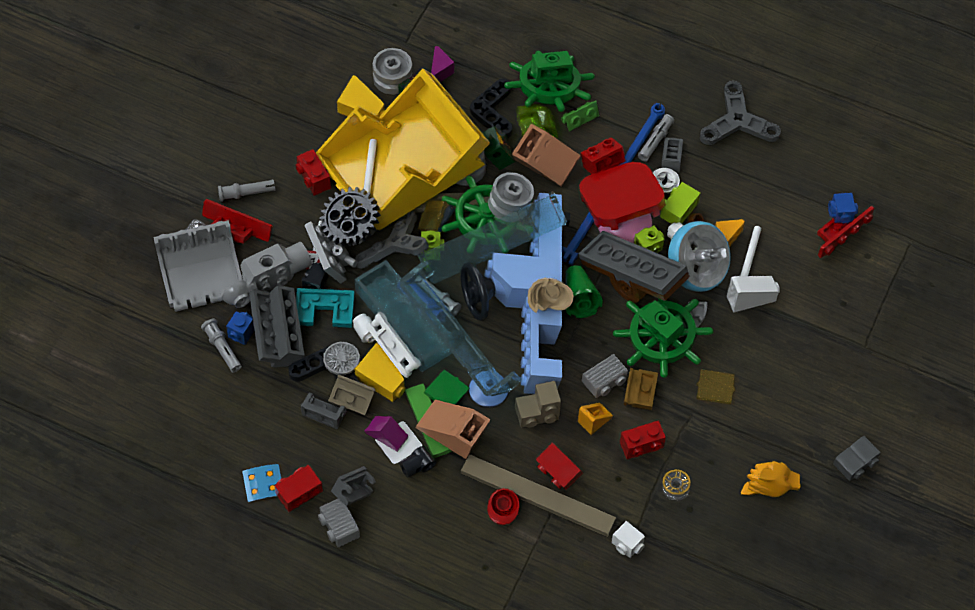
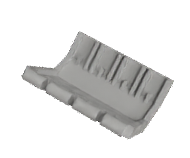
[153,220,243,312]

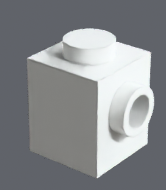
[612,521,645,558]

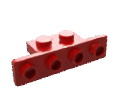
[202,199,273,244]
[817,206,875,258]

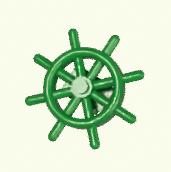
[504,51,595,112]
[442,175,533,254]
[613,298,713,378]

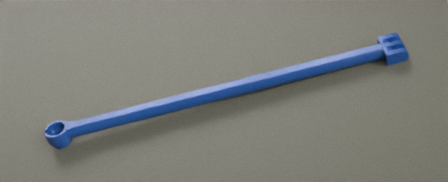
[562,103,665,266]

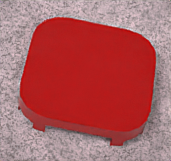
[579,162,666,231]

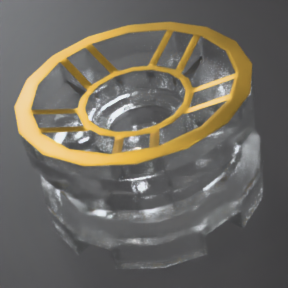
[662,469,691,501]

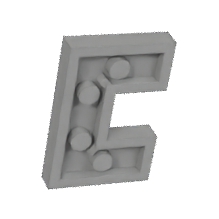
[305,221,347,284]

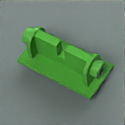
[561,101,599,131]

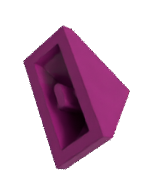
[431,46,454,82]
[365,416,408,452]

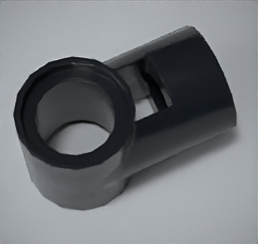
[399,446,437,478]

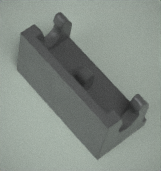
[301,392,347,429]
[331,466,376,506]

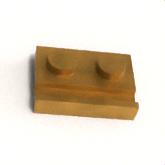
[624,368,658,410]

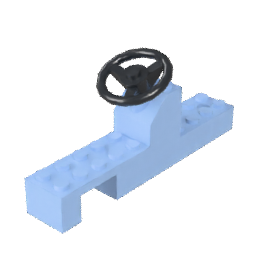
[460,193,570,394]

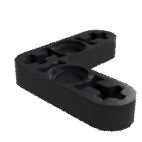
[470,79,513,138]
[288,346,359,382]

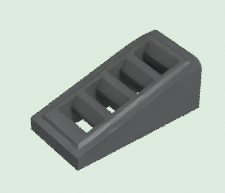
[661,137,683,173]

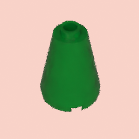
[565,265,603,318]

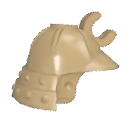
[527,277,574,313]

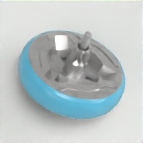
[668,221,730,292]

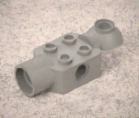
[222,242,312,308]

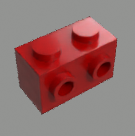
[581,137,626,174]
[295,149,331,196]
[620,420,666,459]
[536,442,583,490]
[274,465,323,512]

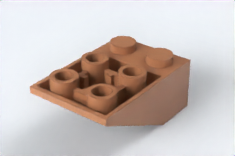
[512,123,581,187]
[415,400,490,459]

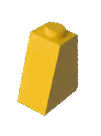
[337,75,385,117]
[355,342,405,402]

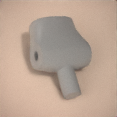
[328,241,358,267]

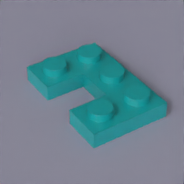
[296,288,355,328]

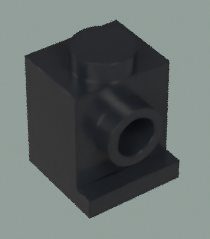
[301,263,328,289]

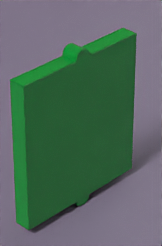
[424,370,470,405]

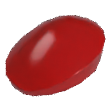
[487,488,520,525]

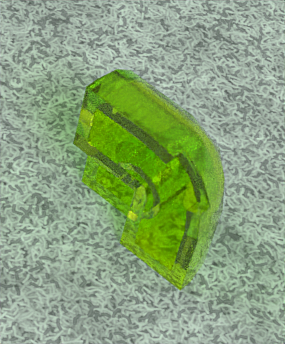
[516,104,558,137]

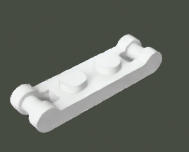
[366,312,421,378]

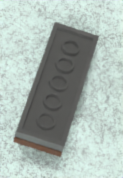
[578,231,690,303]

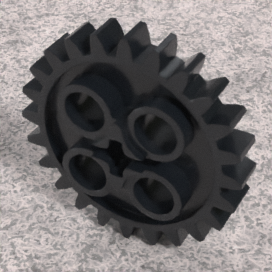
[320,187,381,247]

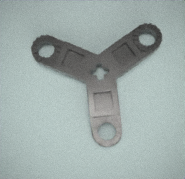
[700,80,781,145]
[354,210,429,269]

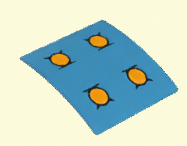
[242,464,281,502]

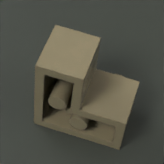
[515,381,561,428]

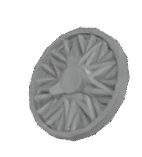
[323,342,360,375]

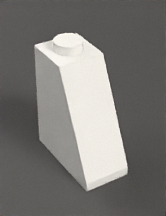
[727,276,780,313]

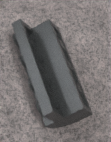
[249,285,305,367]

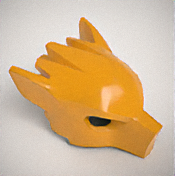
[741,461,800,497]

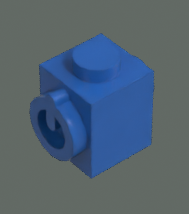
[828,193,858,223]
[226,311,255,345]

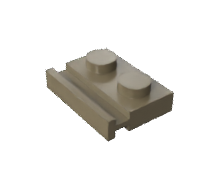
[328,375,375,416]

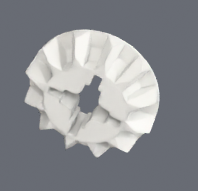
[653,168,680,194]

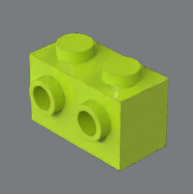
[660,182,701,224]

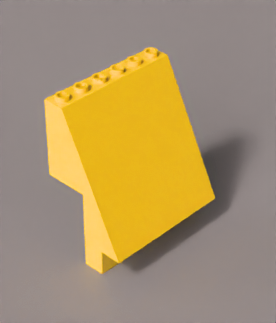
[316,69,490,230]

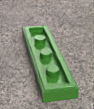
[405,384,451,458]

